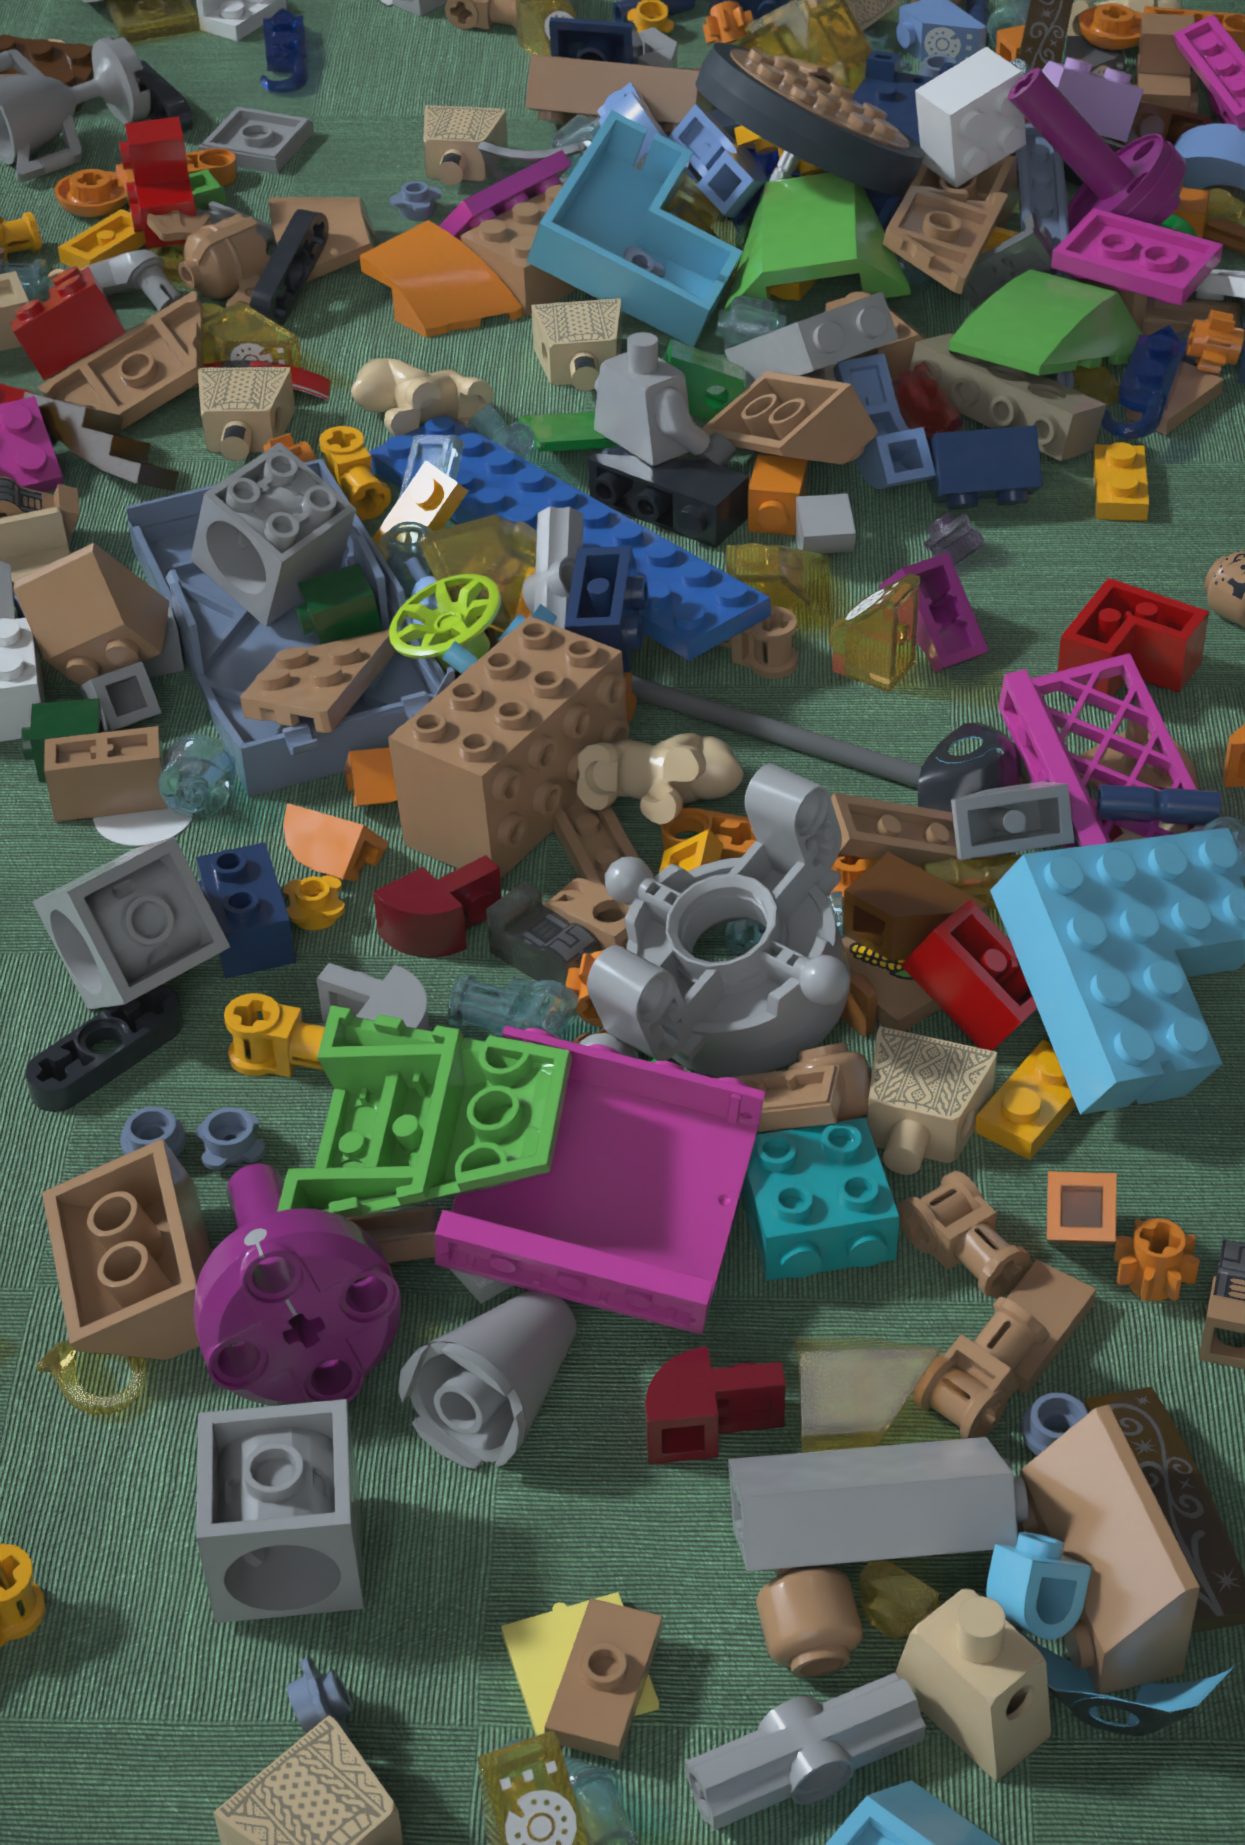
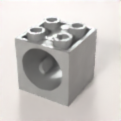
[190,442,356,627]
[32,837,230,1010]
[196,1399,364,1623]

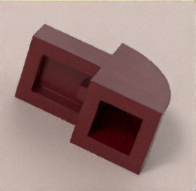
[373,855,503,958]
[645,1346,786,1464]

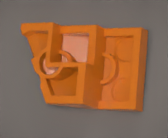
[360,220,523,337]

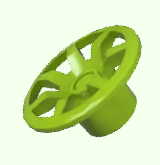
[389,574,501,671]

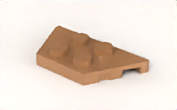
[883,186,1008,294]
[38,290,203,430]
[240,629,397,733]

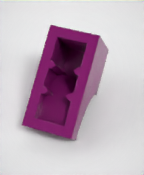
[879,552,989,673]

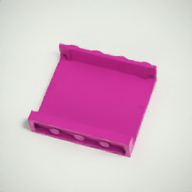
[435,1025,766,1335]

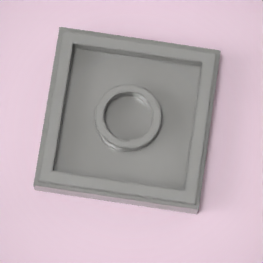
[199,106,314,173]

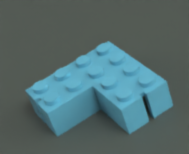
[527,110,743,347]
[990,828,1245,1115]

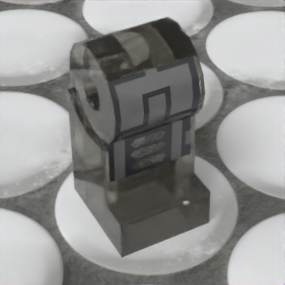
[486,881,602,993]

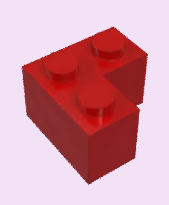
[119,117,197,249]
[10,266,126,381]
[1057,578,1209,697]
[901,899,1037,1051]

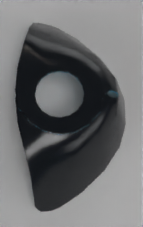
[918,722,1031,812]
[1013,1626,1235,1736]

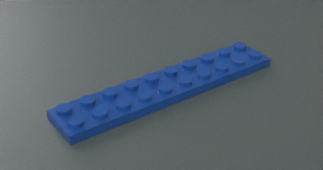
[368,415,771,661]

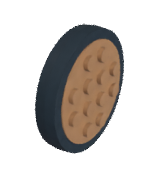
[695,42,925,195]

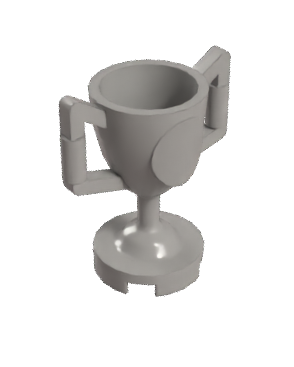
[0,36,151,182]

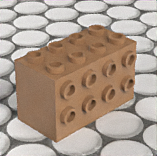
[388,616,630,880]

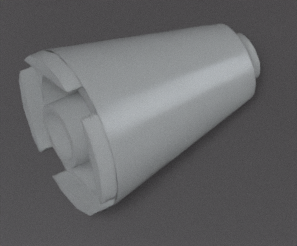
[399,1290,577,1469]

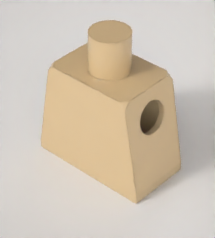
[895,1588,1051,1782]

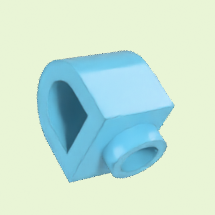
[986,1532,1092,1640]

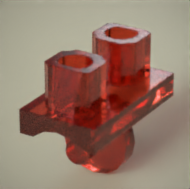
[892,361,964,443]

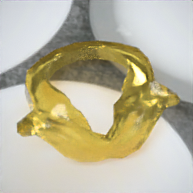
[36,1341,147,1415]

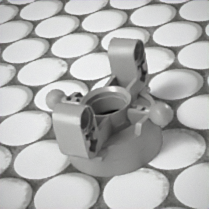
[587,763,851,1077]

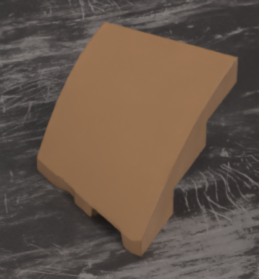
[269,197,375,282]

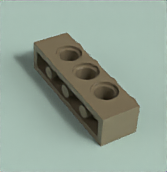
[905,333,1107,461]

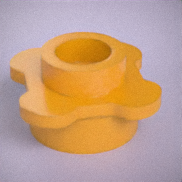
[628,0,674,36]
[283,875,345,930]

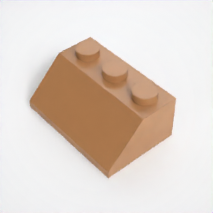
[701,371,878,465]
[42,1138,212,1360]
[1017,1405,1200,1695]

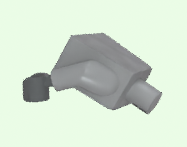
[594,332,737,467]

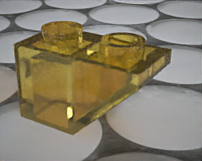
[807,0,872,93]

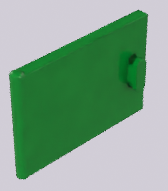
[518,411,620,452]

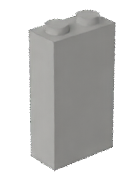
[725,291,899,386]
[728,1437,1028,1572]

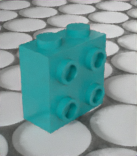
[740,1117,899,1281]

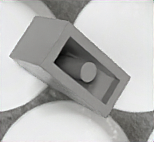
[951,781,1075,860]

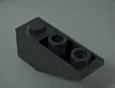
[588,454,749,548]

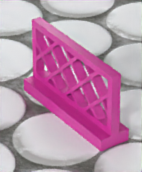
[1173,15,1245,130]
[998,653,1216,849]

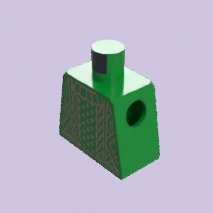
[663,339,749,421]

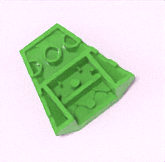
[723,172,911,321]
[948,269,1151,375]
[277,1005,572,1218]

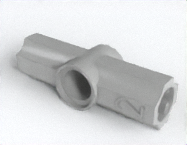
[522,506,584,629]
[685,1673,926,1830]

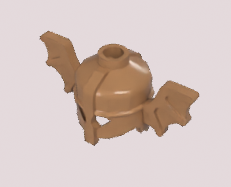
[147,210,270,329]

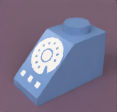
[896,0,987,64]

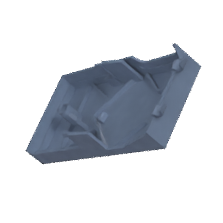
[125,459,455,797]

